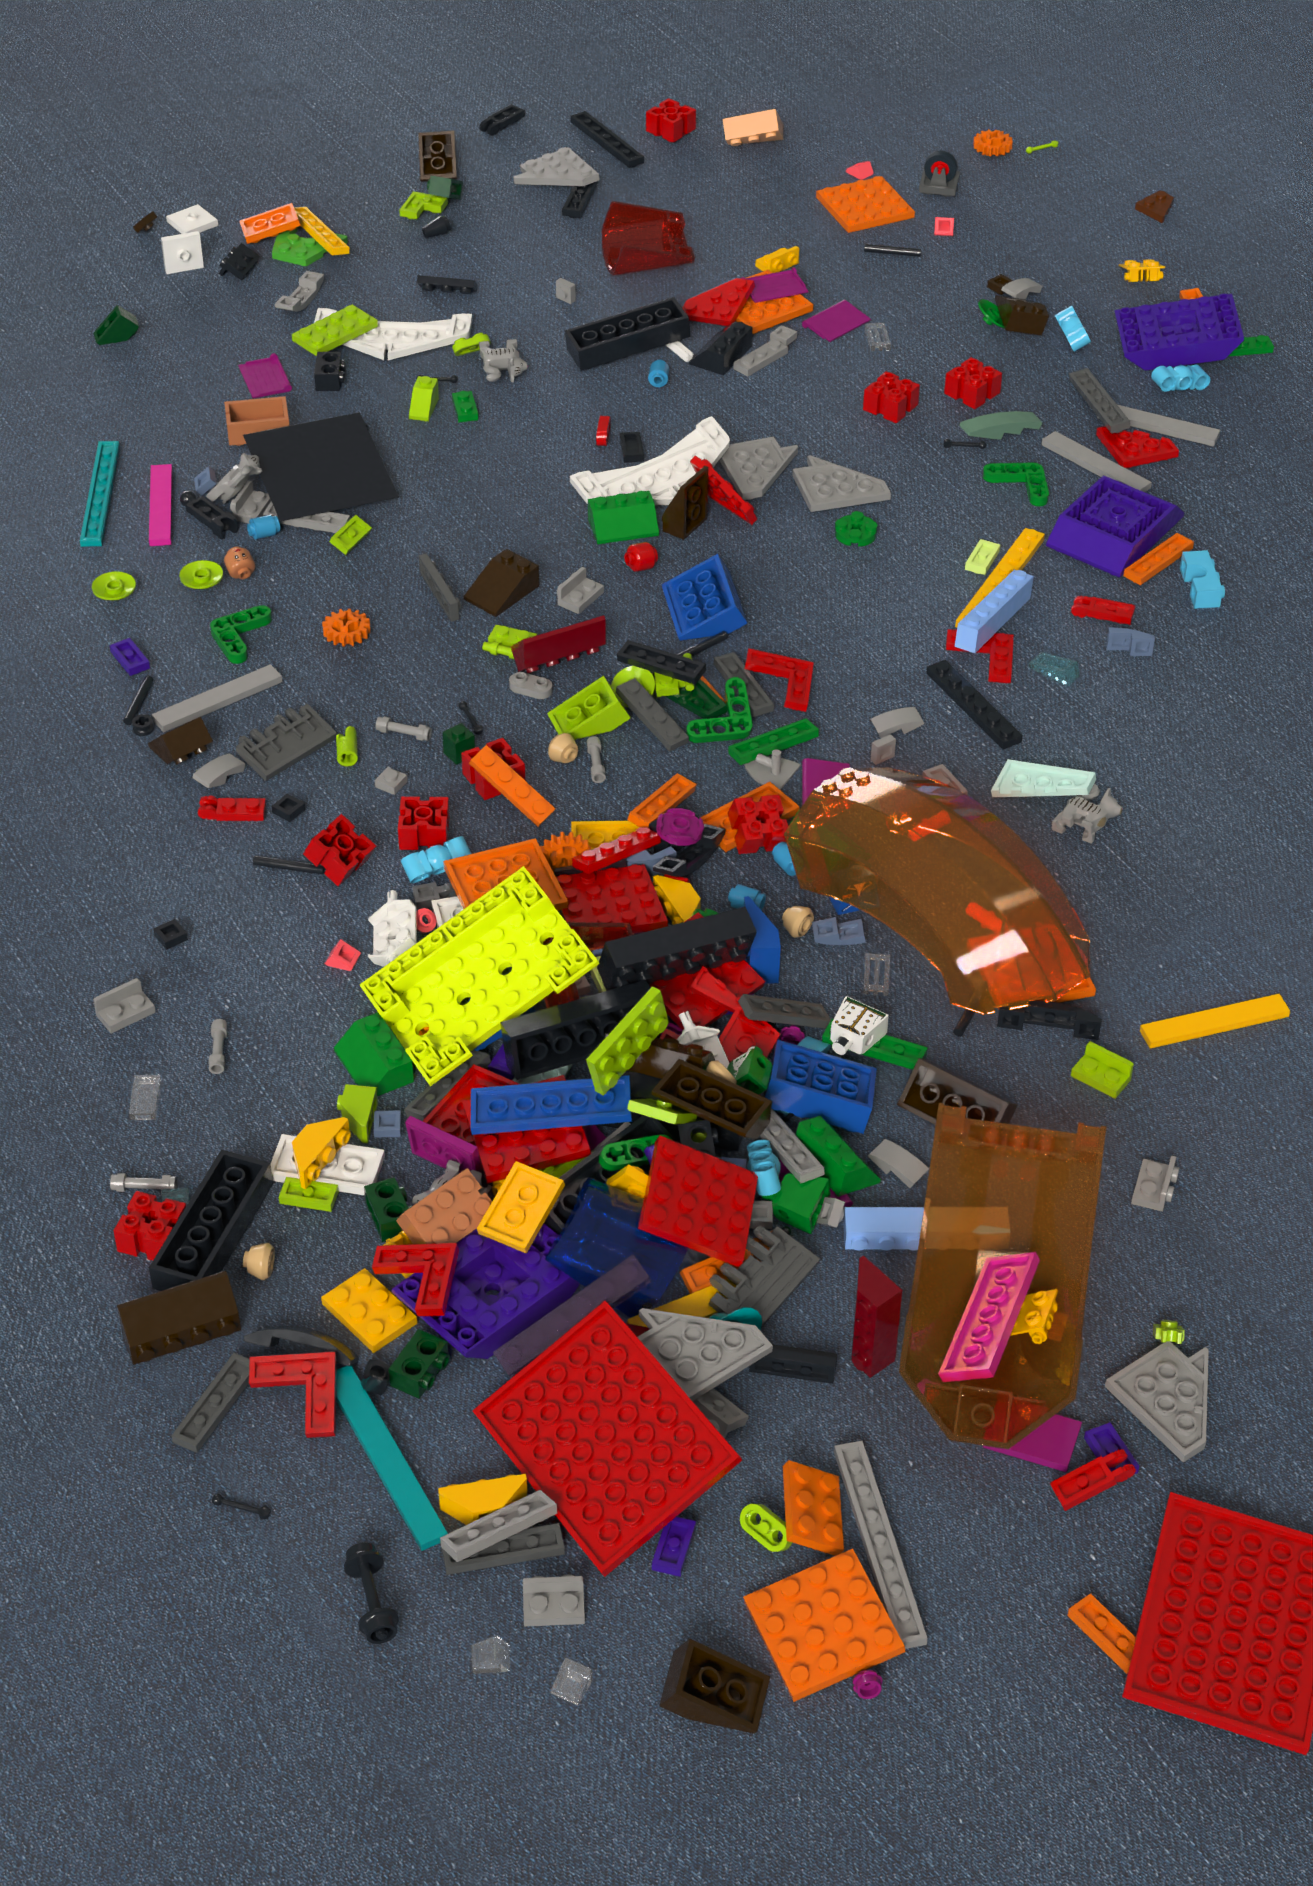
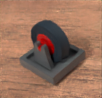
[919,150,960,197]

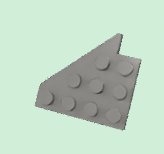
[513,147,600,186]
[719,436,798,500]
[792,455,891,512]
[637,1308,773,1401]
[1105,1341,1209,1463]

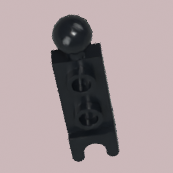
[180,491,238,539]

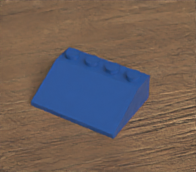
[662,554,747,641]
[764,1040,877,1134]

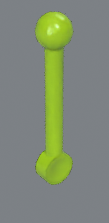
[1026,141,1058,154]

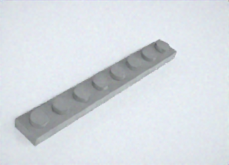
[834,1441,928,1649]

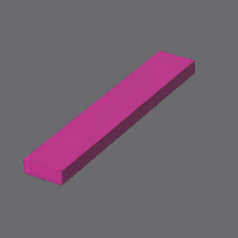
[149,464,172,546]

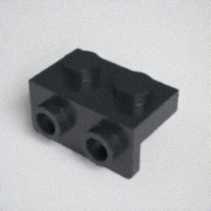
[219,243,260,281]

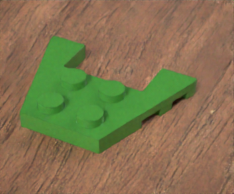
[272,227,348,266]

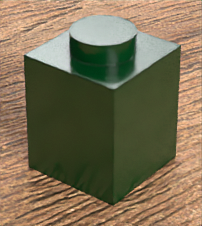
[442,723,475,765]

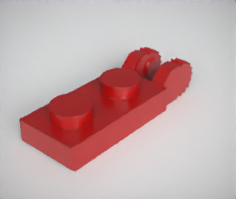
[1071,595,1135,625]
[197,796,266,821]
[1050,1449,1136,1511]

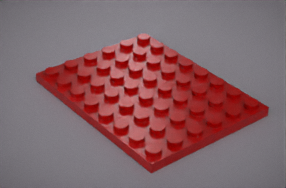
[473,1300,742,1577]
[1122,1492,1313,1755]

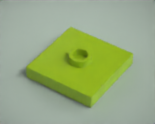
[627,1099,697,1124]

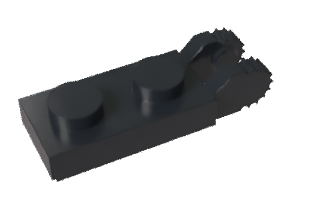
[479,104,525,136]

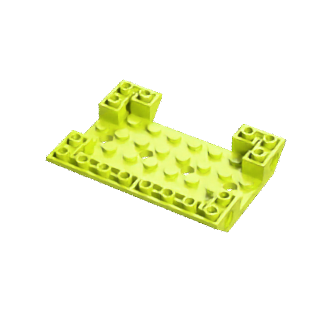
[360,866,600,1086]

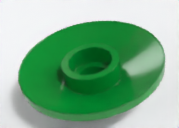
[978,299,1004,328]

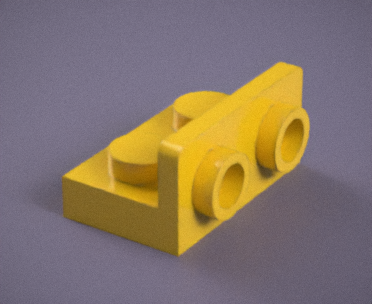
[755,246,799,273]

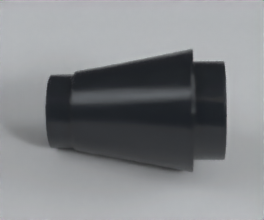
[422,216,451,238]

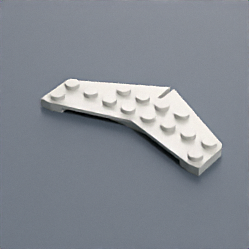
[314,308,473,360]
[570,416,730,505]

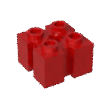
[646,98,696,143]
[944,357,1002,409]
[863,371,920,423]
[461,737,525,801]
[727,794,791,854]
[398,796,450,850]
[303,814,377,886]
[113,1191,187,1261]

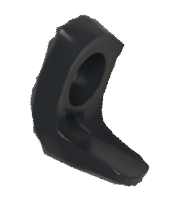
[361,1359,390,1396]

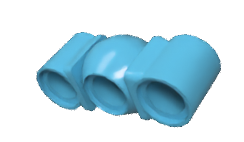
[1055,306,1091,352]
[1151,364,1211,392]
[401,836,471,883]
[747,1139,781,1196]

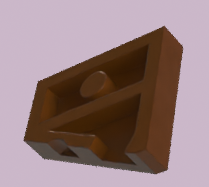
[1135,190,1174,223]

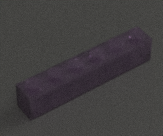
[493,1254,650,1379]

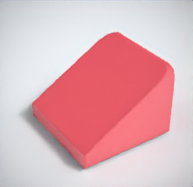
[846,161,874,180]
[934,217,954,236]
[325,939,361,971]

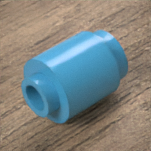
[648,360,669,387]
[247,515,280,540]
[772,842,806,876]
[728,884,766,911]

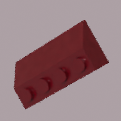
[510,615,606,674]
[851,1255,903,1378]

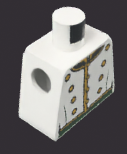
[830,996,889,1055]

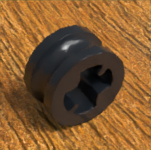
[132,714,154,736]

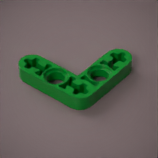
[983,462,1049,507]
[210,605,272,664]
[686,677,752,743]
[599,1135,672,1171]

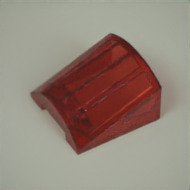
[602,201,695,275]

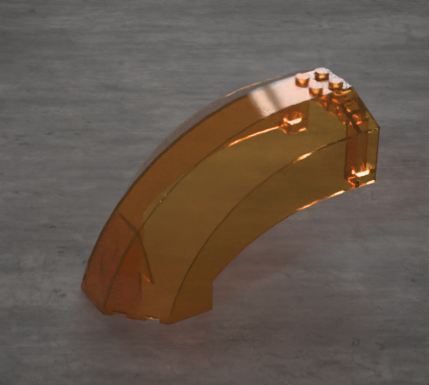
[784,767,1091,1015]
[899,1103,1107,1450]

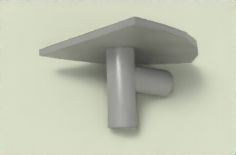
[744,750,801,790]

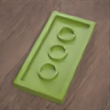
[292,304,378,356]
[586,986,669,1096]

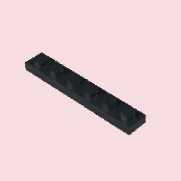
[570,111,644,168]
[926,660,1023,750]

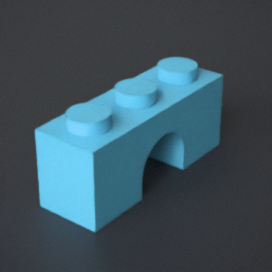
[1180,550,1225,609]

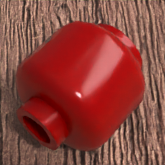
[624,542,658,572]

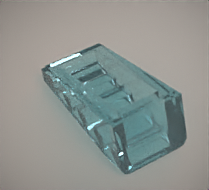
[1028,652,1080,686]

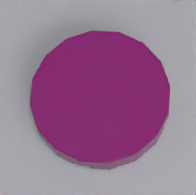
[656,808,704,846]

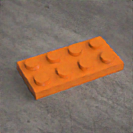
[700,782,800,852]

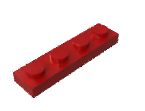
[572,827,661,874]

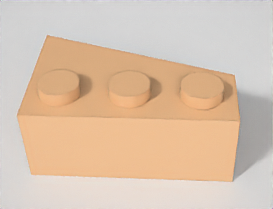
[723,109,783,146]

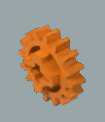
[973,129,1013,157]
[322,608,371,647]
[540,832,591,873]

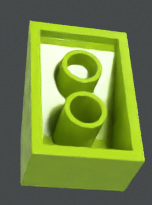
[547,676,631,740]

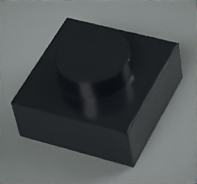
[271,793,306,822]
[153,919,188,950]

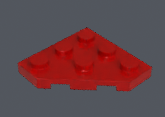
[682,278,755,326]
[1096,426,1179,468]
[690,456,757,525]

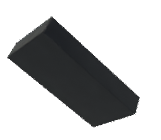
[620,432,644,463]

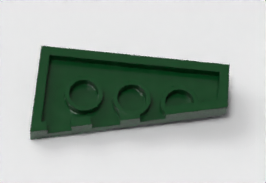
[650,671,728,719]

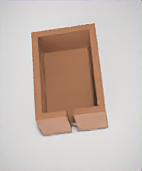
[224,396,289,446]
[396,1168,492,1244]

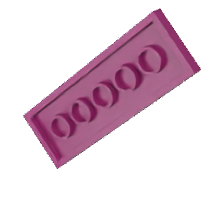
[938,1252,1040,1382]

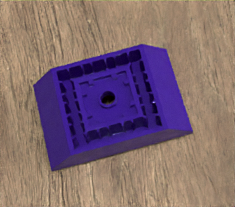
[1115,294,1244,371]
[1046,475,1184,578]
[392,1224,591,1359]

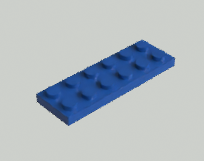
[470,1075,632,1135]

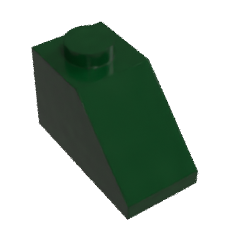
[93,305,139,345]

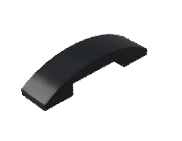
[653,824,725,877]
[997,1000,1102,1040]
[243,1326,359,1366]

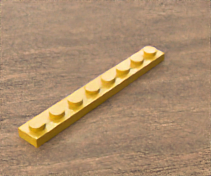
[955,528,1045,628]

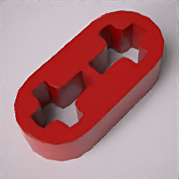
[596,415,611,446]

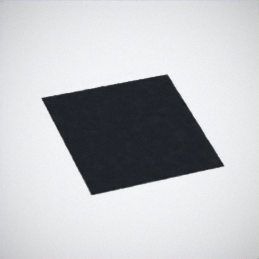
[243,412,399,522]

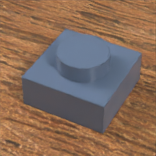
[194,466,216,496]
[374,1110,401,1138]

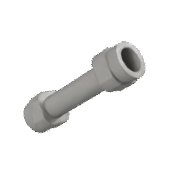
[375,717,432,741]
[586,736,606,783]
[209,1019,227,1074]
[110,1173,177,1194]

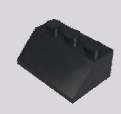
[689,321,752,376]

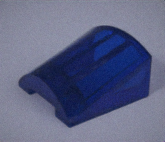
[545,1177,688,1318]

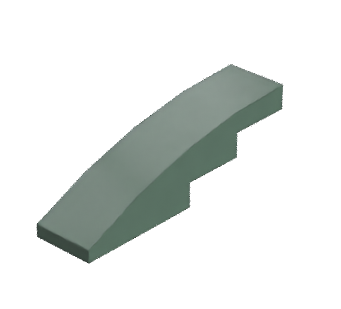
[960,411,1042,440]

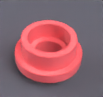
[416,908,436,933]

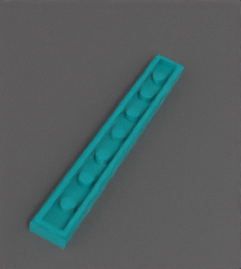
[80,441,120,547]
[336,1366,448,1551]

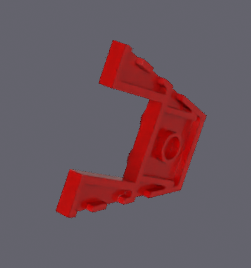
[660,966,780,1063]

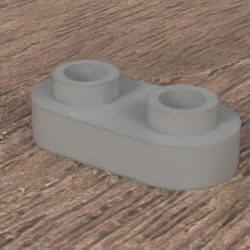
[509,672,553,699]

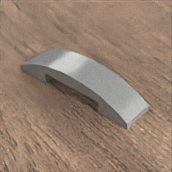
[275,271,324,312]

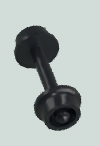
[344,1542,399,1644]

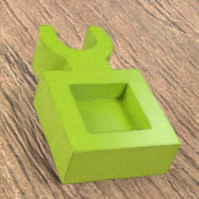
[1153,1320,1185,1344]

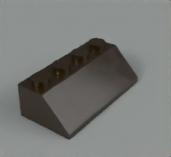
[605,1030,715,1079]
[897,1058,1018,1151]
[652,1059,772,1140]
[117,1271,241,1365]

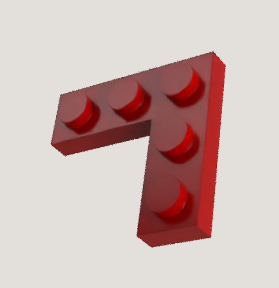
[946,629,1014,683]
[744,648,814,712]
[372,1243,459,1316]
[249,1352,336,1438]

